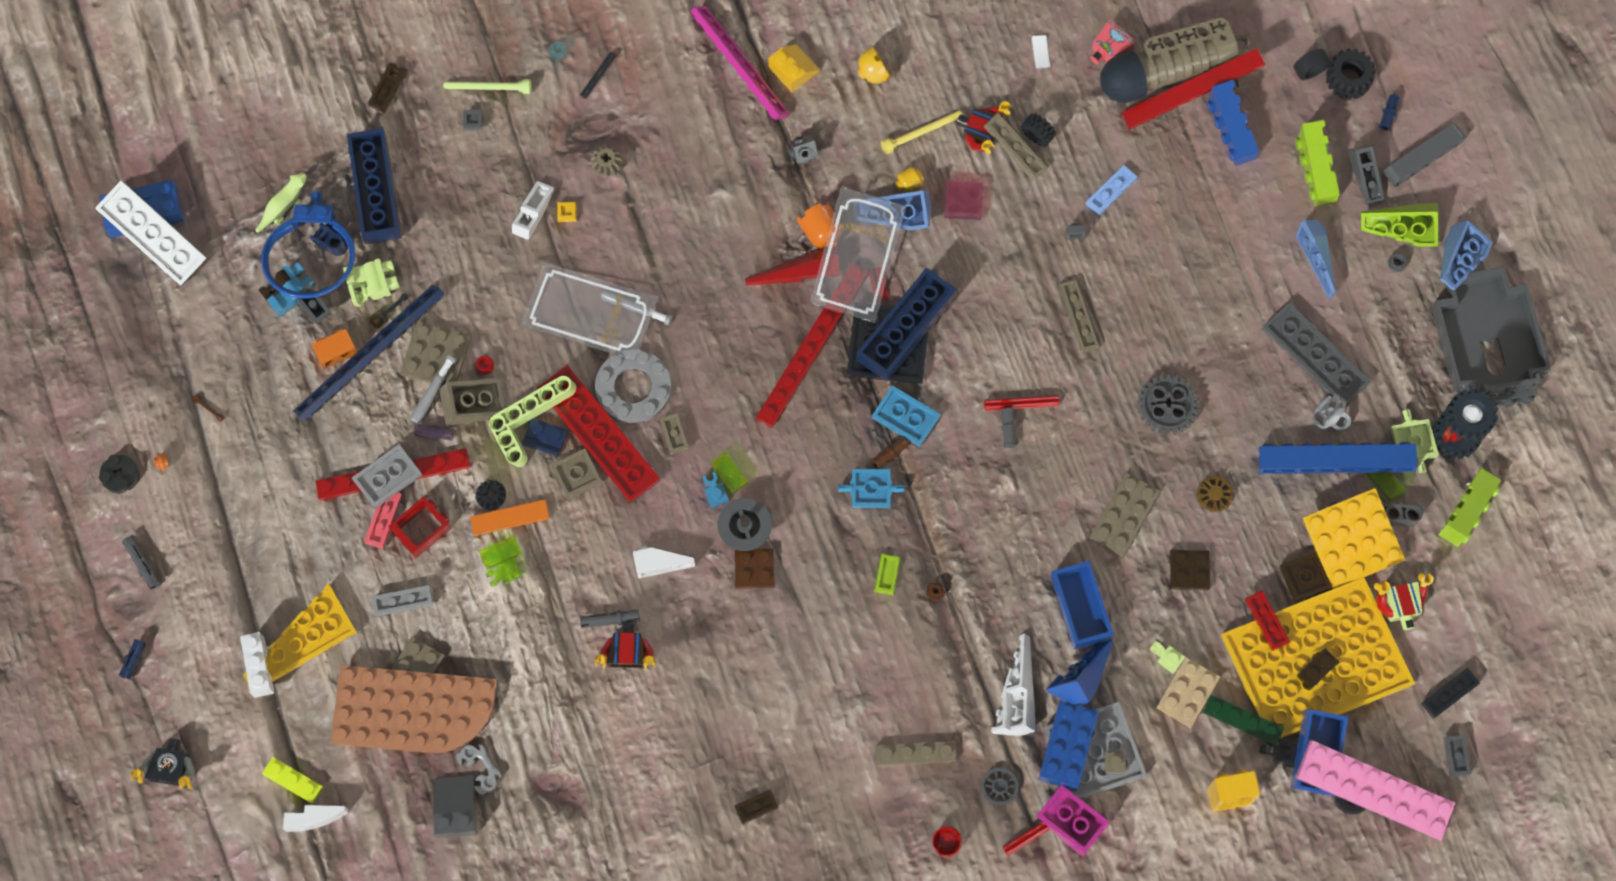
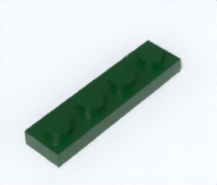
[1203,695,1285,746]

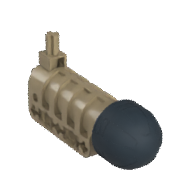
[1100,18,1250,103]

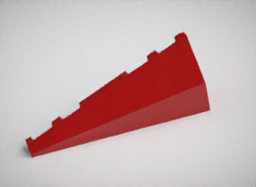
[745,245,839,286]

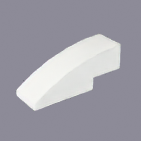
[512,181,554,240]
[283,805,348,832]

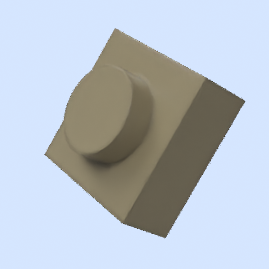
[1104,752,1126,774]

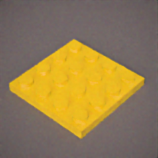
[1302,488,1405,590]

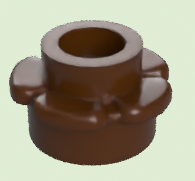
[926,583,945,601]

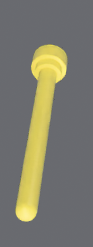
[881,111,963,155]

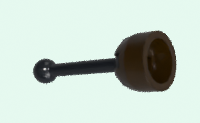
[368,293,408,329]

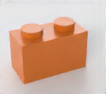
[311,329,357,370]

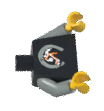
[131,739,195,790]

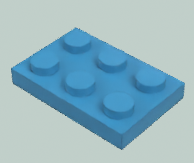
[872,386,941,447]

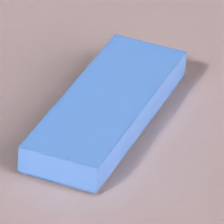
[1086,165,1138,216]

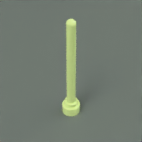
[443,79,532,94]

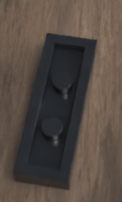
[1421,668,1480,719]

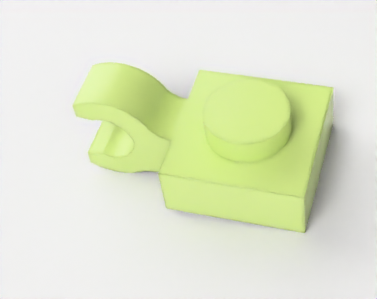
[1149,641,1185,674]

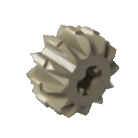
[591,145,623,177]

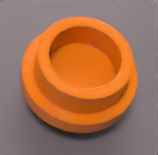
[153,453,168,472]

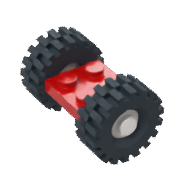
[1432,389,1498,459]

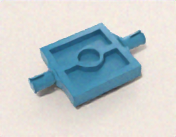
[838,469,904,508]

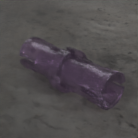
[414,424,455,441]

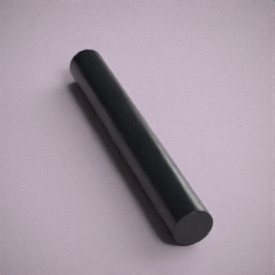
[580,52,616,99]

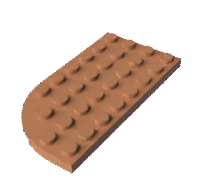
[330,665,497,753]

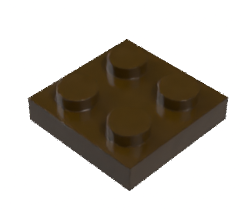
[1169,550,1210,590]
[1279,552,1332,602]

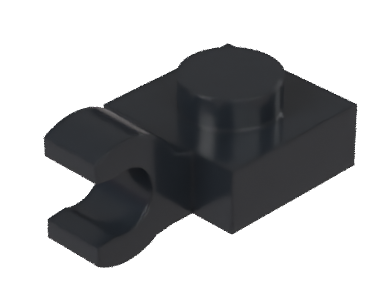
[1259,741,1297,766]

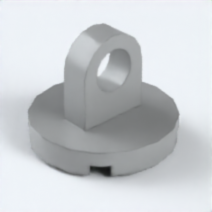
[1312,394,1351,431]

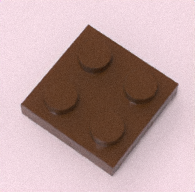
[735,548,774,589]

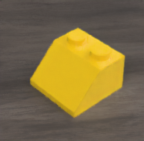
[768,44,820,93]

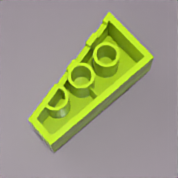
[1295,120,1340,206]
[1438,468,1501,547]

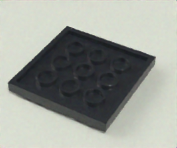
[847,303,928,384]

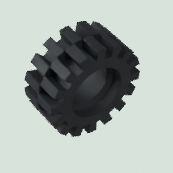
[1021,113,1056,147]

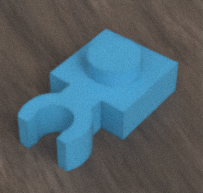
[703,472,729,508]

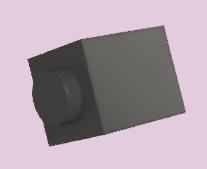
[296,284,331,324]

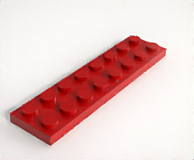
[537,365,661,504]

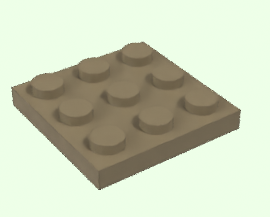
[400,322,472,386]

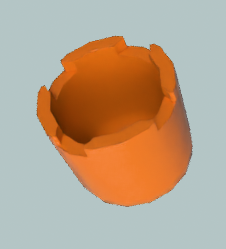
[796,201,843,249]

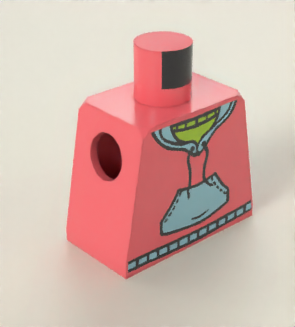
[1090,19,1136,65]

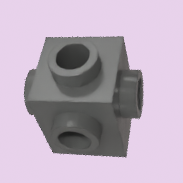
[788,135,819,164]

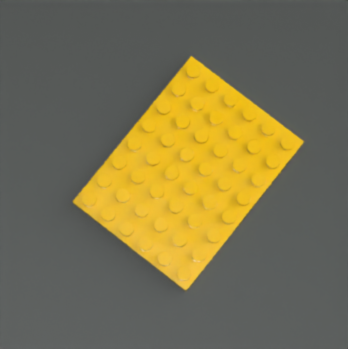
[1221,577,1415,739]

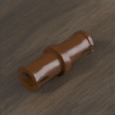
[871,437,908,469]

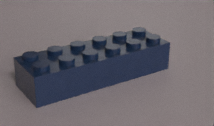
[347,128,402,245]
[857,268,957,382]

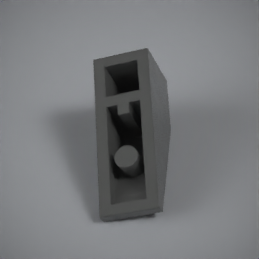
[1348,145,1385,205]

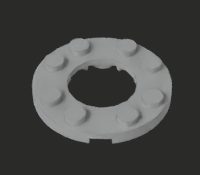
[595,349,671,424]

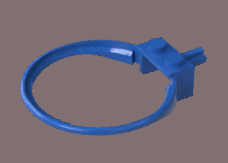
[261,191,356,299]

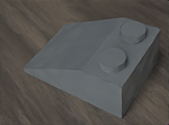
[433,775,477,838]

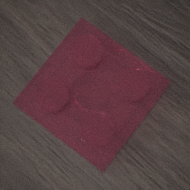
[944,180,983,220]

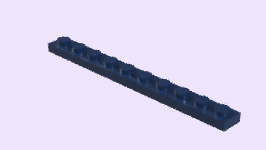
[293,284,444,421]

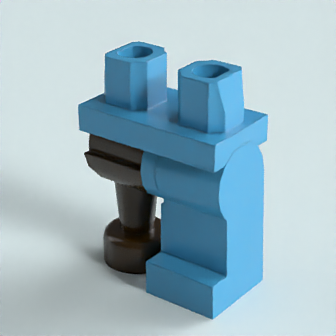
[258,262,315,318]

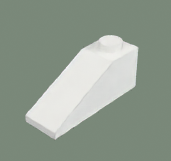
[633,546,695,579]

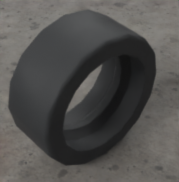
[1293,49,1331,81]

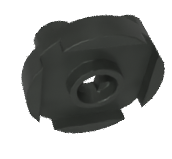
[99,455,140,494]

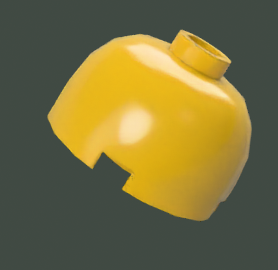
[857,46,891,84]

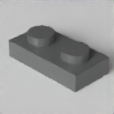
[1443,735,1471,777]

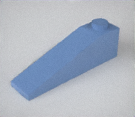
[852,190,931,230]
[1295,220,1336,299]
[1440,220,1493,290]

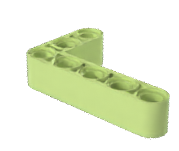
[489,376,576,467]

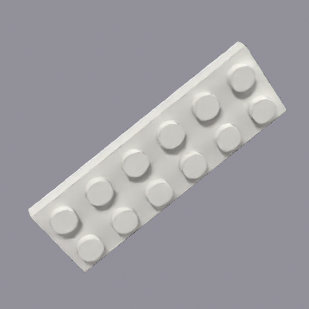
[95,181,207,286]

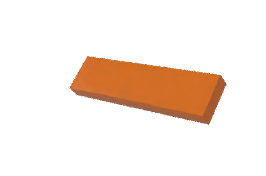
[470,499,550,537]

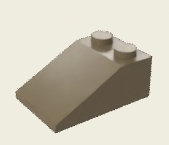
[439,378,506,426]

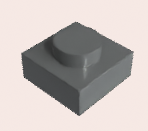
[463,110,483,130]
[1065,223,1086,240]

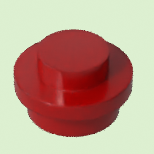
[475,356,495,375]

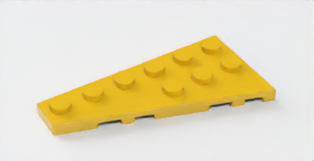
[243,583,357,683]

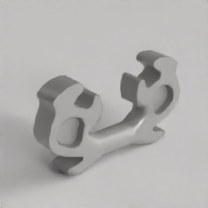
[456,744,502,795]

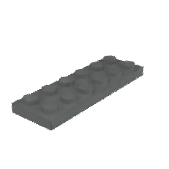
[1262,302,1371,405]

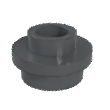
[1388,253,1407,272]

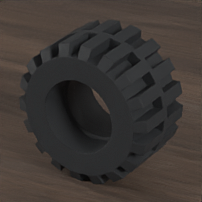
[1326,48,1376,100]

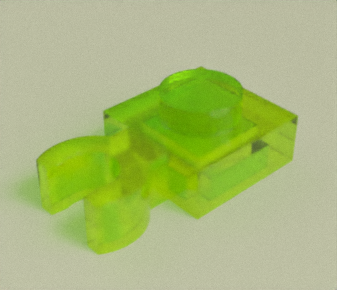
[486,558,523,587]

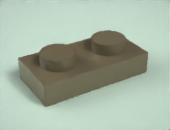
[660,413,689,455]

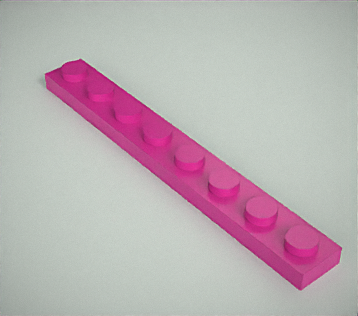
[691,6,790,120]

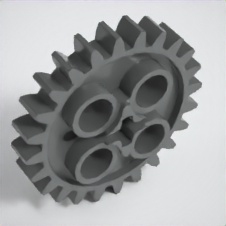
[1137,374,1200,436]

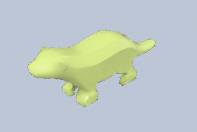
[255,172,307,233]

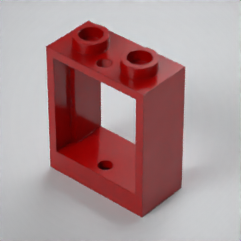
[388,496,451,559]

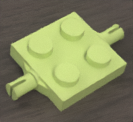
[1390,409,1439,473]

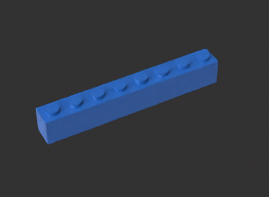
[1258,442,1418,474]

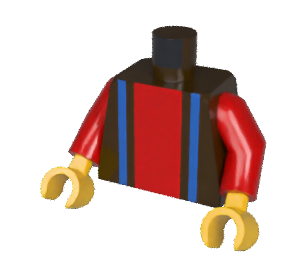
[956,101,1012,155]
[595,622,656,670]

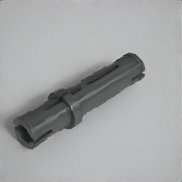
[122,536,161,590]
[580,609,640,629]

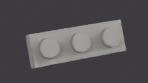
[371,585,433,617]

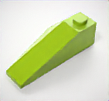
[1361,203,1439,247]

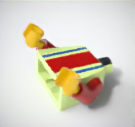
[1374,573,1433,631]

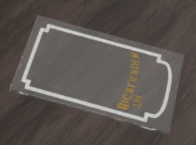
[809,187,906,323]
[520,262,659,361]

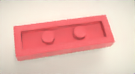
[364,493,403,549]

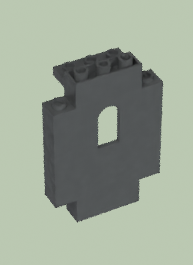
[1431,267,1551,408]

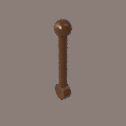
[192,395,224,421]

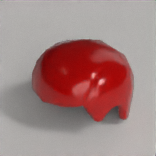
[932,826,963,857]

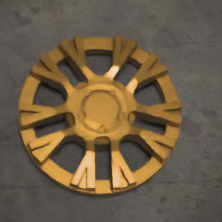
[1197,476,1233,512]

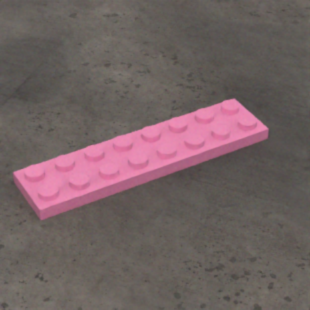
[1296,741,1455,840]

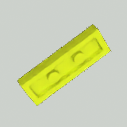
[262,757,324,804]

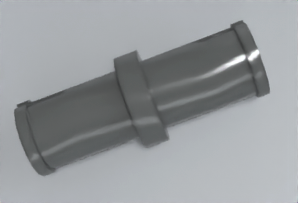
[1001,408,1017,448]

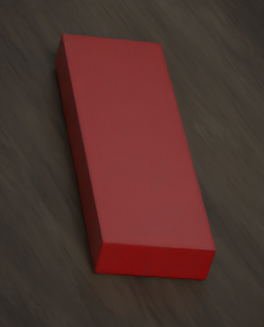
[1244,590,1290,652]

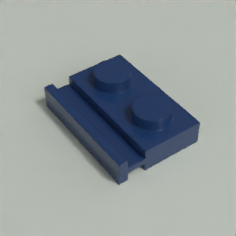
[522,419,568,457]

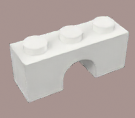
[240,632,274,698]

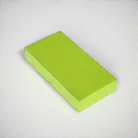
[874,553,901,596]

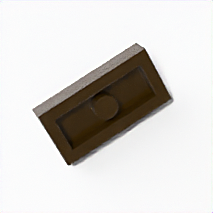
[1296,648,1339,690]
[734,789,779,825]

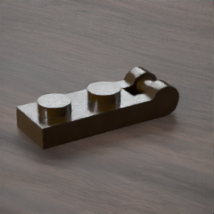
[368,62,408,113]

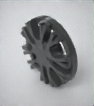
[981,768,1019,805]

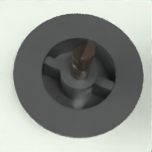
[717,498,772,551]

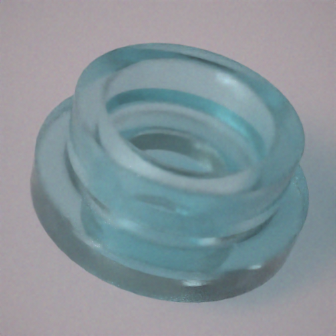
[549,42,567,60]

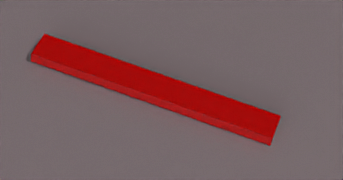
[1121,48,1265,130]

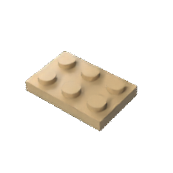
[1157,657,1220,728]

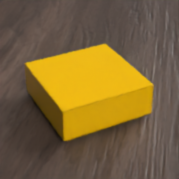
[557,202,577,222]

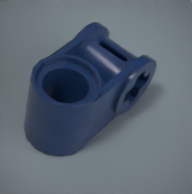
[309,223,347,256]

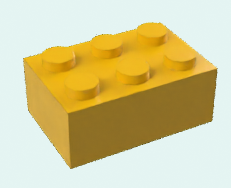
[1207,769,1260,812]

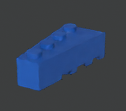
[1207,80,1259,166]

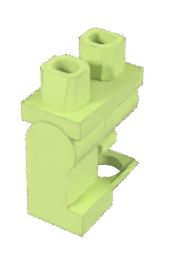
[343,258,399,307]

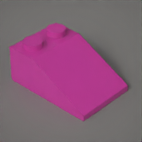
[1037,785,1109,858]

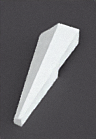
[991,634,1036,736]

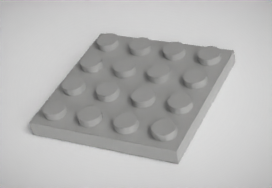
[1044,702,1147,799]

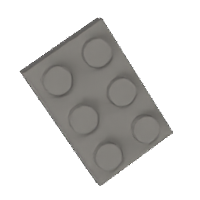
[352,444,422,509]

